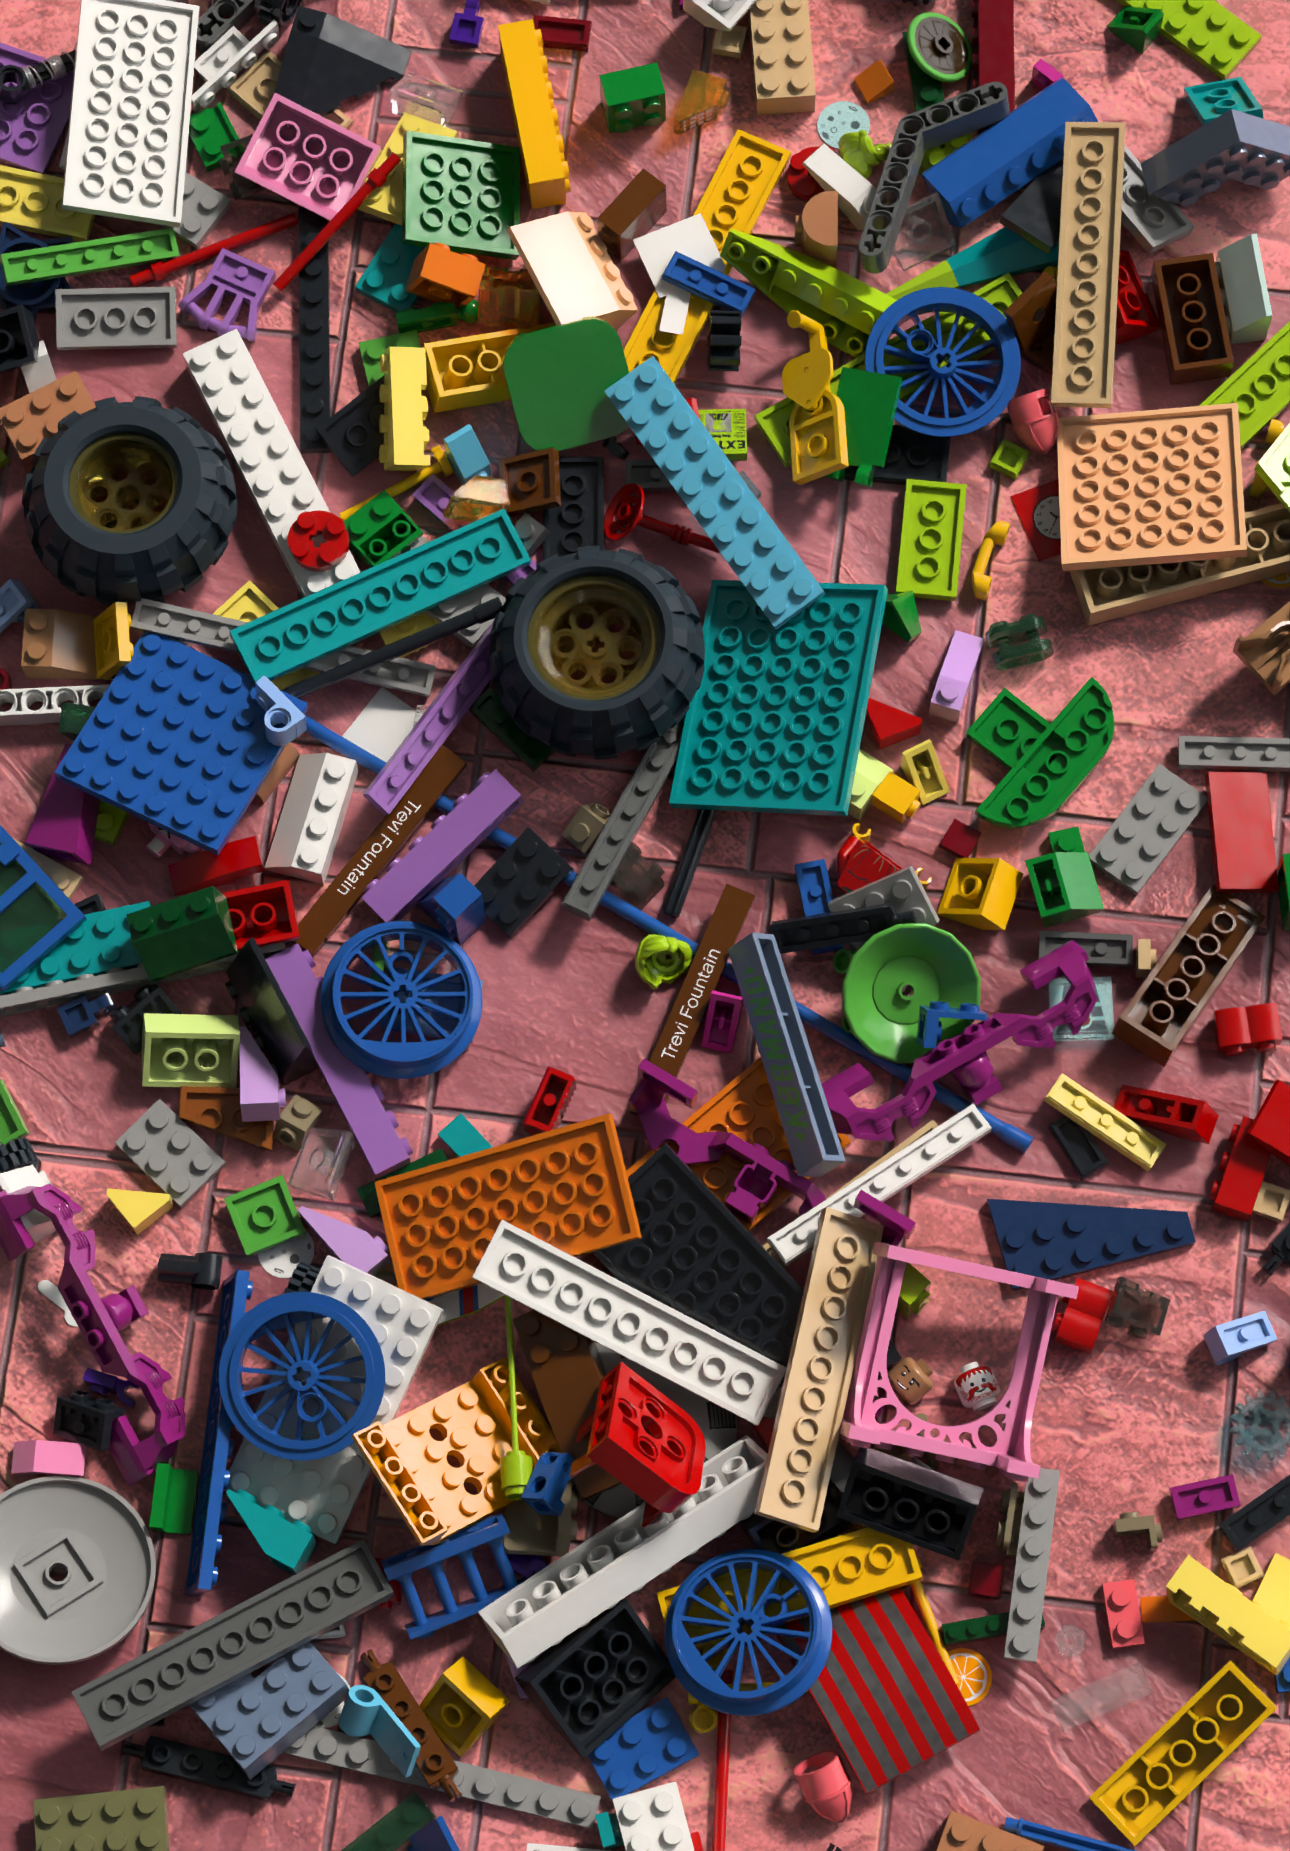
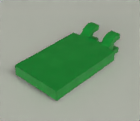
[825,367,903,487]

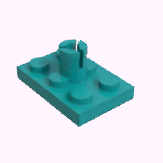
[1184,77,1263,126]

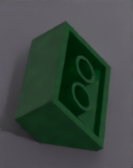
[127,886,238,982]

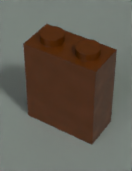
[597,168,667,261]

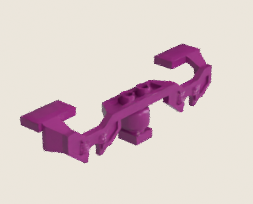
[821,940,1098,1141]
[629,1059,916,1246]
[0,1183,186,1486]

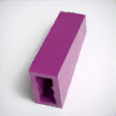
[25,743,100,865]

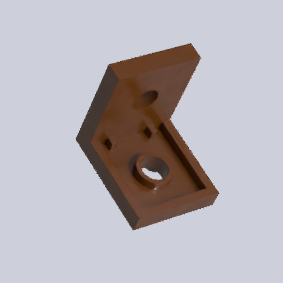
[1004,272,1057,376]

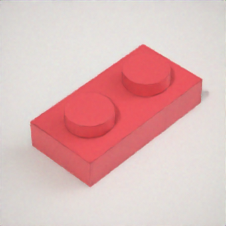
[1101,1579,1145,1649]

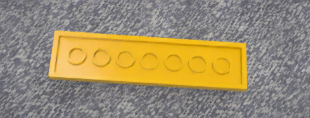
[657,1528,923,1650]

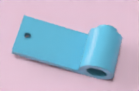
[338,1685,421,1777]

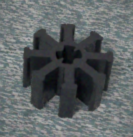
[707,310,742,372]

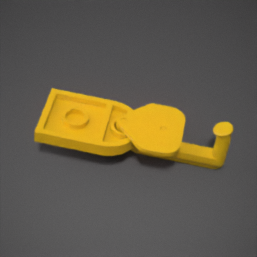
[782,310,849,485]

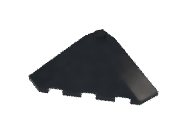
[273,6,411,117]

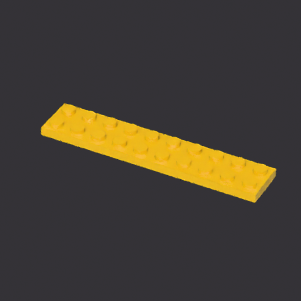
[623,129,791,385]

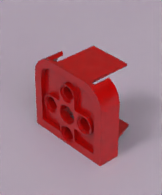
[569,1362,706,1527]

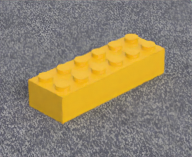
[498,19,571,209]

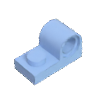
[0,579,39,633]
[255,675,307,746]
[1203,1311,1278,1365]

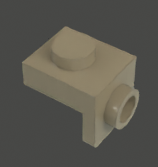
[561,803,610,854]
[273,1095,323,1151]
[1112,1512,1162,1552]

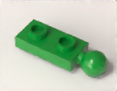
[395,299,483,333]

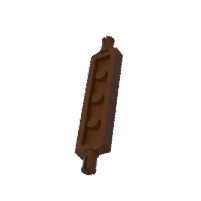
[360,1649,462,1802]

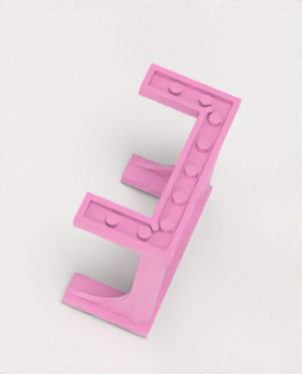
[840,1242,1079,1483]

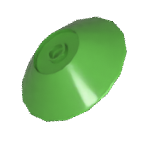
[842,923,981,1064]

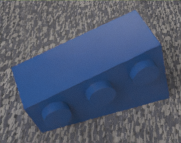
[417,873,486,946]

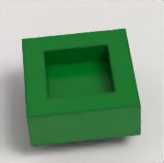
[1047,826,1085,853]

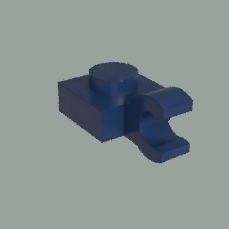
[57,994,117,1038]

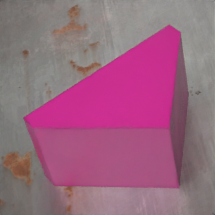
[701,990,743,1053]

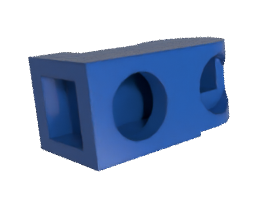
[521,1452,574,1516]

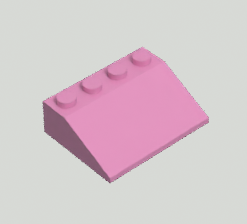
[235,93,382,221]

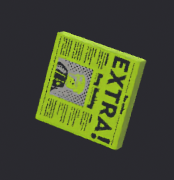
[698,409,747,461]

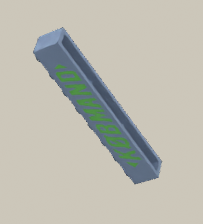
[728,932,846,1177]

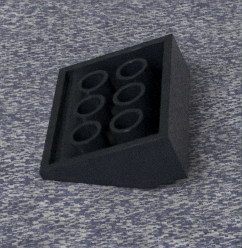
[225,937,318,1086]
[515,1598,676,1759]

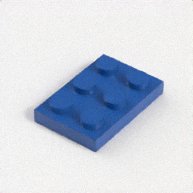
[588,1697,699,1802]

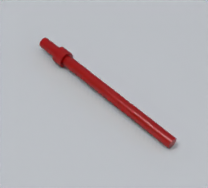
[273,152,401,292]
[129,213,298,287]
[712,1670,734,1851]

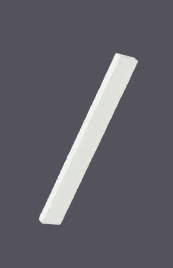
[767,1104,992,1267]

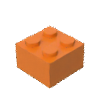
[405,243,486,308]

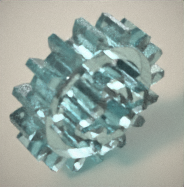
[1230,1390,1290,1461]

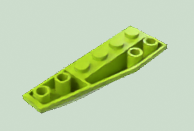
[720,229,897,358]

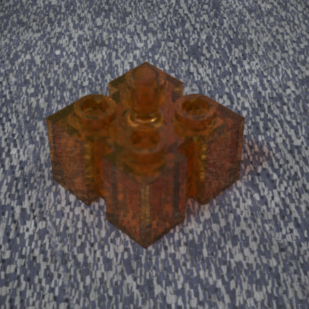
[478,267,543,330]

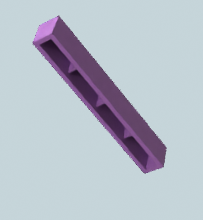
[265,943,413,1179]

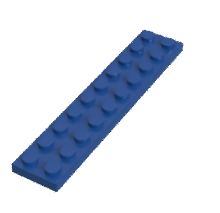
[185,1270,253,1597]

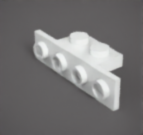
[191,20,279,112]

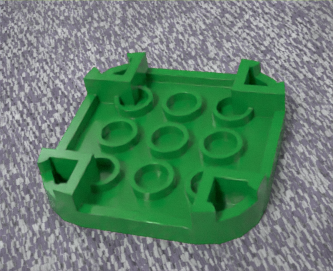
[502,316,629,451]

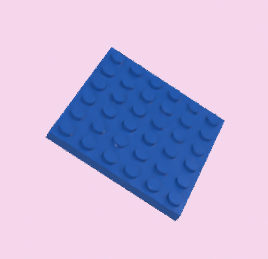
[54,631,308,856]

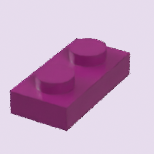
[1169,1474,1241,1521]

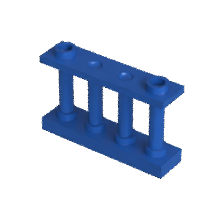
[381,1513,526,1639]

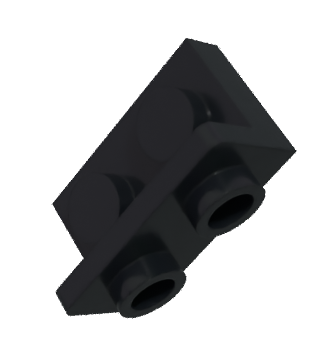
[107,984,182,1055]
[53,1390,125,1451]

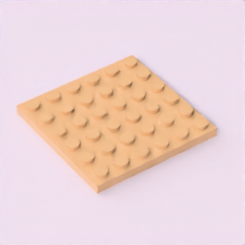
[1057,403,1247,571]

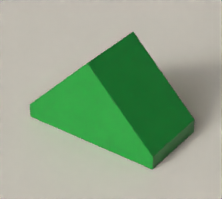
[1107,6,1164,54]

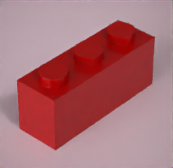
[1209,1116,1271,1222]

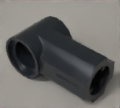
[158,1253,223,1290]

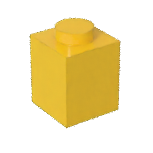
[871,771,921,824]

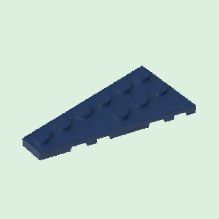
[986,1199,1196,1291]

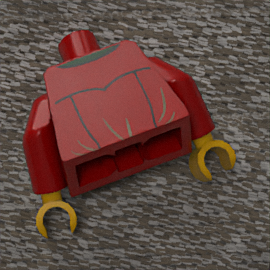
[836,823,932,893]

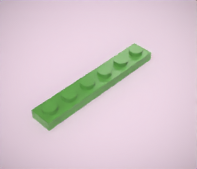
[0,228,180,286]

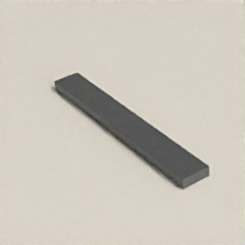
[561,715,686,921]

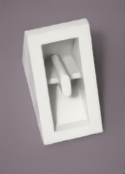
[21,340,57,393]

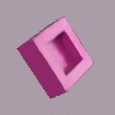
[1031,58,1063,91]

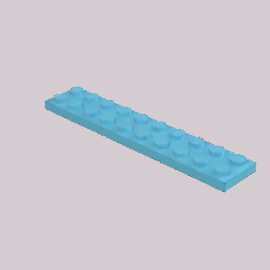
[605,356,826,630]

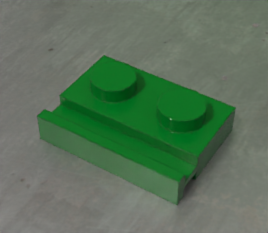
[188,102,245,172]

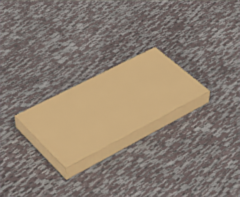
[227,50,353,130]

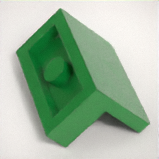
[149,1463,199,1535]

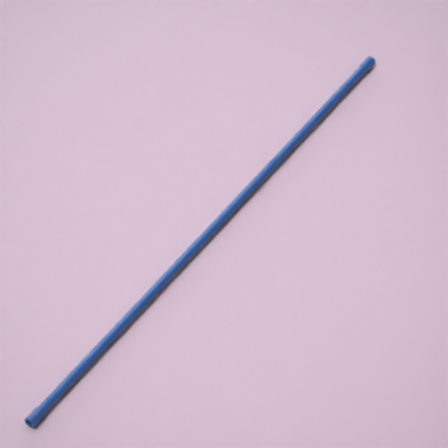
[190,647,1034,1154]

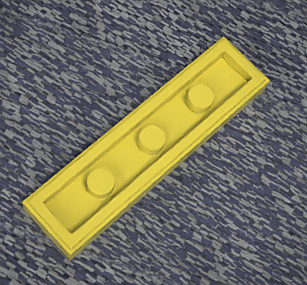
[1043,1073,1166,1171]

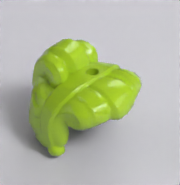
[838,130,892,178]
[634,934,693,990]

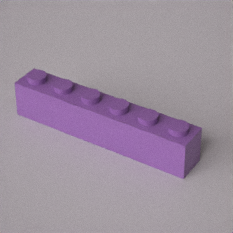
[361,769,524,923]

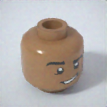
[888,1357,933,1405]

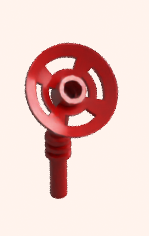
[604,483,721,554]

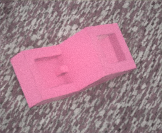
[11,1440,86,1477]

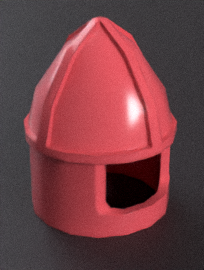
[1007,388,1059,455]
[793,1750,853,1822]

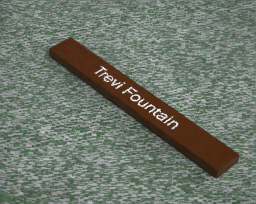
[293,745,467,956]
[628,884,755,1116]

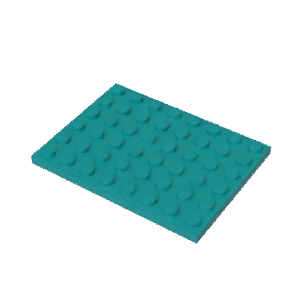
[669,580,888,816]

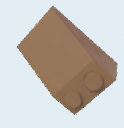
[21,609,118,680]

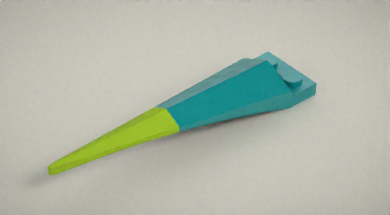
[886,227,1059,300]

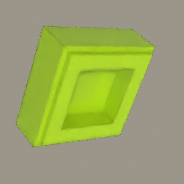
[989,439,1030,480]

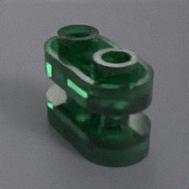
[985,614,1054,670]

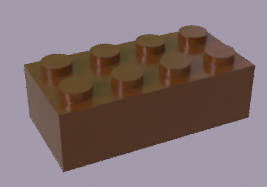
[1151,253,1234,385]

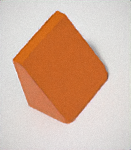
[854,59,894,104]

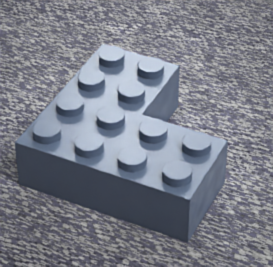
[1140,109,1290,206]
[188,1641,349,1780]

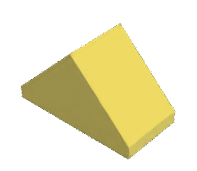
[900,739,950,805]
[106,1188,173,1235]

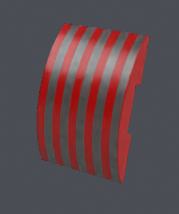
[776,1587,980,1795]

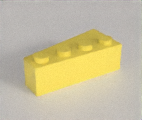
[379,347,430,471]
[1166,1555,1290,1675]

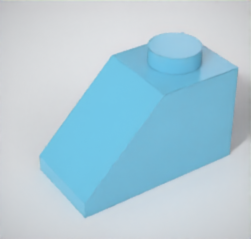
[444,424,491,490]

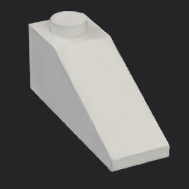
[802,144,876,231]

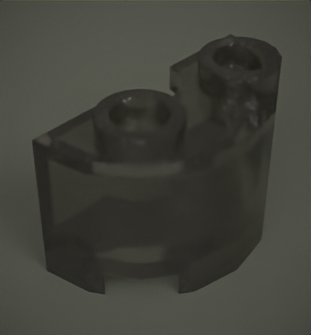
[218,134,266,200]
[610,842,665,910]
[1104,1277,1170,1339]

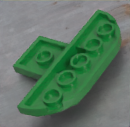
[965,677,1115,828]

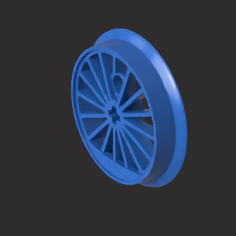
[865,287,1021,437]
[320,921,482,1079]
[219,1292,385,1461]
[665,1549,832,1716]

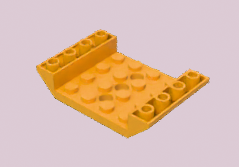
[351,1357,562,1546]

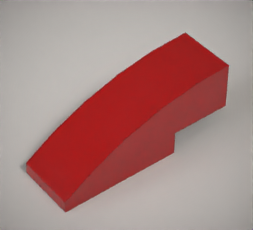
[168,836,264,896]

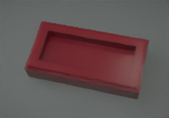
[533,15,592,52]

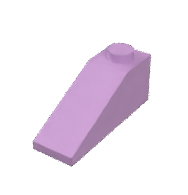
[929,630,984,723]
[239,1026,286,1122]
[297,1206,390,1276]

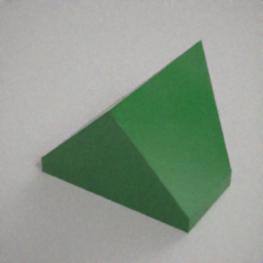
[882,590,922,643]

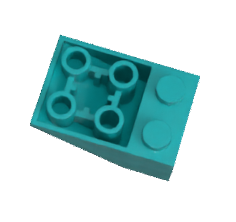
[226,1489,318,1576]

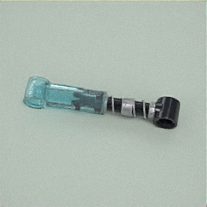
[0,43,76,105]

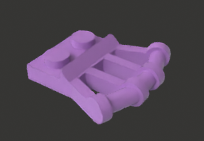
[178,248,276,342]

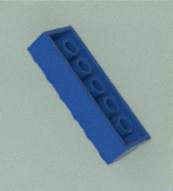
[921,77,1098,228]

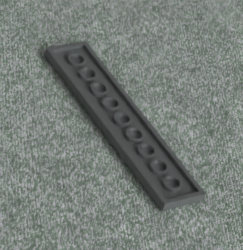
[71,1539,395,1751]

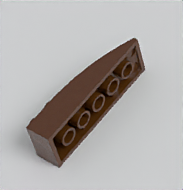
[1111,884,1266,1067]
[513,1310,622,1501]

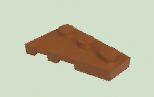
[179,1086,274,1152]

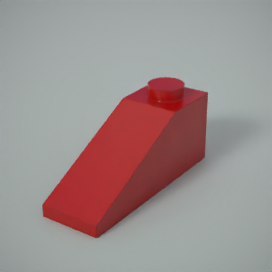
[1114,1084,1219,1144]

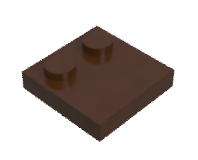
[499,447,561,518]

